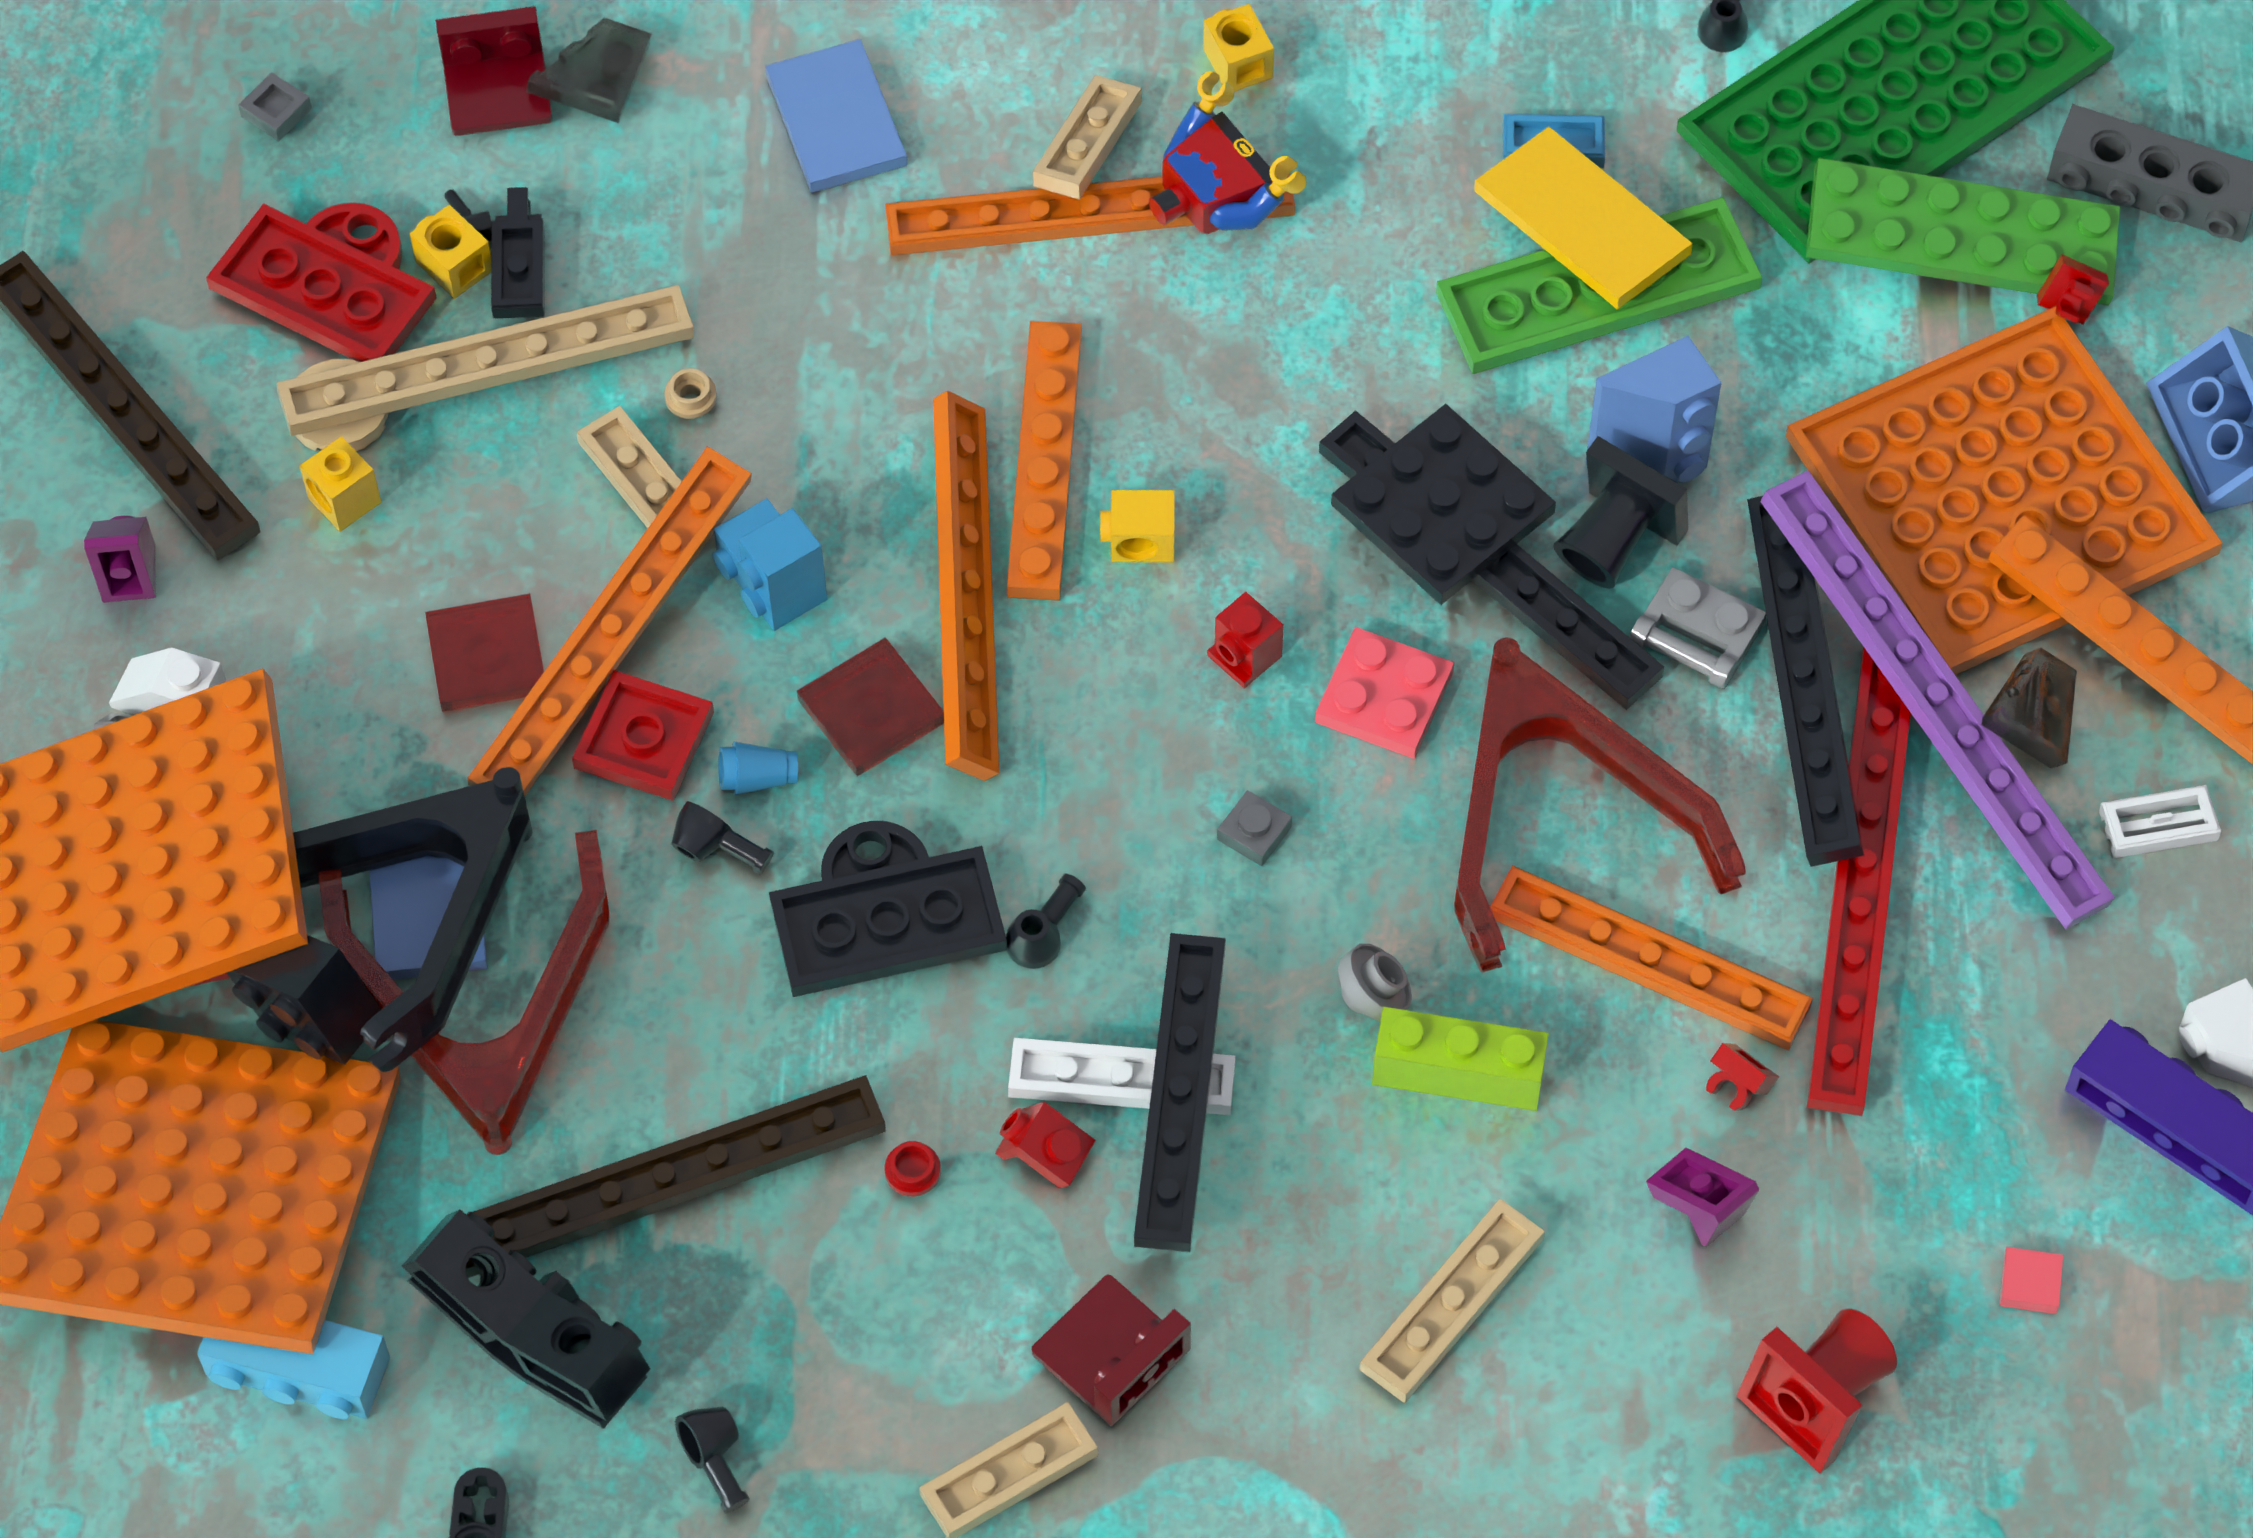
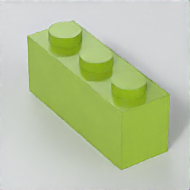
[1372,1007,1549,1111]

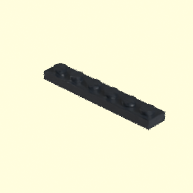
[1134,933,1226,1252]

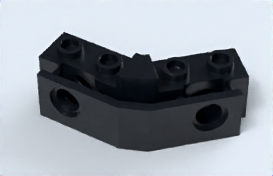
[401,1209,650,1429]

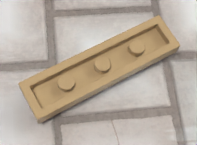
[1360,1199,1545,1404]

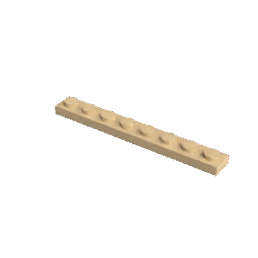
[276,285,694,436]

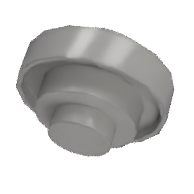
[1338,943,1412,1022]

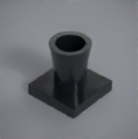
[1553,436,1689,589]

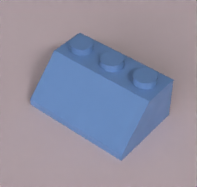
[2146,326,2253,513]
[1585,336,1721,482]

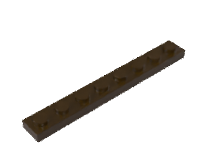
[0,250,261,561]
[465,1075,886,1278]

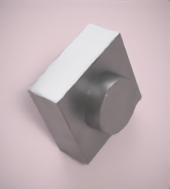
[238,72,312,141]
[1217,790,1292,866]

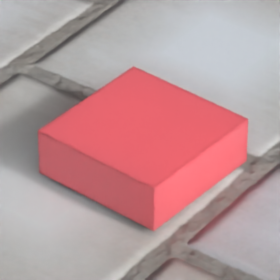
[1999,1247,2063,1314]

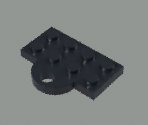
[769,821,1007,997]

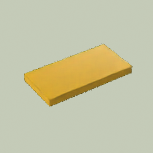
[1475,126,1692,310]

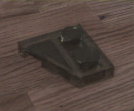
[527,17,652,123]
[1981,648,2077,769]

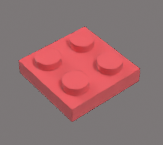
[1315,627,1454,759]

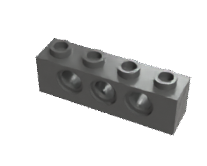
[2047,104,2253,243]

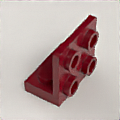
[435,6,552,136]
[1031,1275,1191,1427]

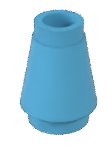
[718,741,798,795]

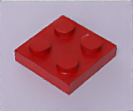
[572,670,714,801]

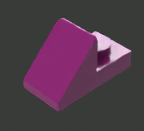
[1646,1148,1759,1247]

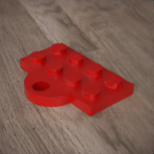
[206,203,437,362]

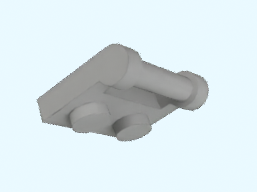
[1629,567,1766,689]

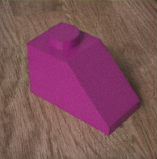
[84,515,156,603]

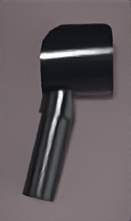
[444,189,492,242]

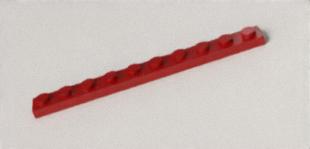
[1807,646,1911,1116]

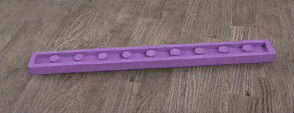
[1760,470,2115,930]

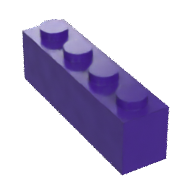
[2065,1019,2253,1215]

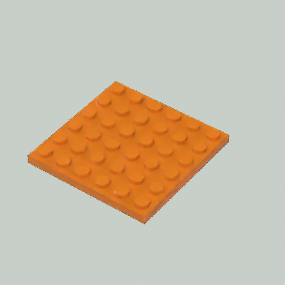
[1785,306,2223,675]
[0,668,308,1053]
[0,1020,401,1354]

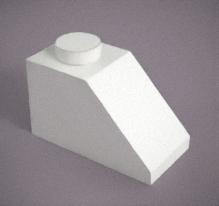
[109,647,226,715]
[2179,978,2253,1087]

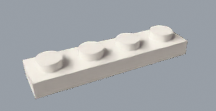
[1008,1038,1235,1115]

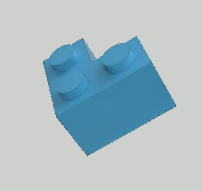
[712,498,827,631]

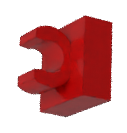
[2036,254,2109,325]
[1706,1043,1780,1111]

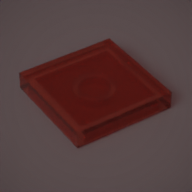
[425,593,544,712]
[797,637,944,776]

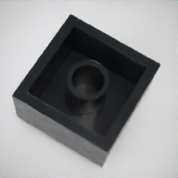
[227,935,382,1065]

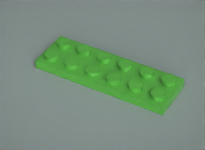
[1806,158,2120,305]
[1436,197,1762,374]

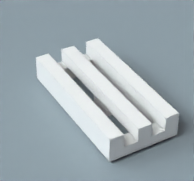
[2099,785,2221,859]

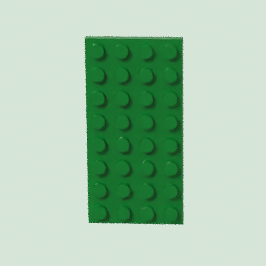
[1676,0,2115,264]

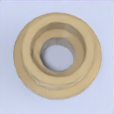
[664,368,717,419]

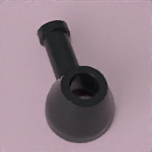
[1697,0,1748,52]
[671,801,774,875]
[1006,873,1086,969]
[675,1407,750,1514]

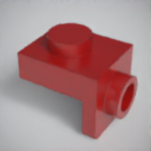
[995,1101,1096,1189]

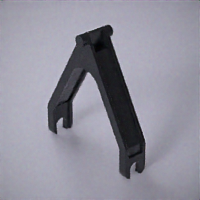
[293,767,533,1072]

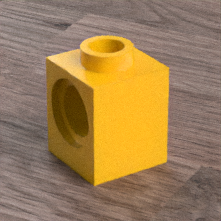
[1203,3,1274,92]
[409,204,491,299]
[299,436,382,532]
[1100,490,1175,563]

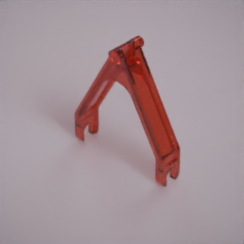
[1454,637,1746,973]
[319,829,610,1155]

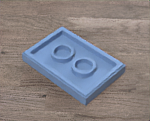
[765,39,907,193]
[369,856,488,981]

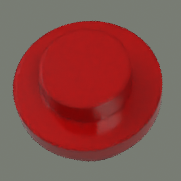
[884,1141,941,1197]

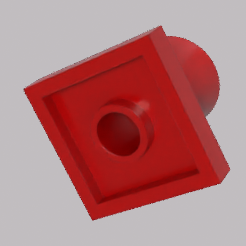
[1736,1309,1897,1474]

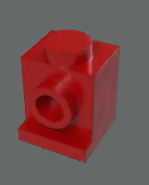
[1207,592,1284,689]

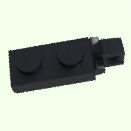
[491,187,545,319]

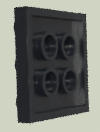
[1331,403,1556,605]

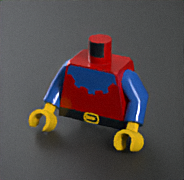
[1149,71,1307,234]

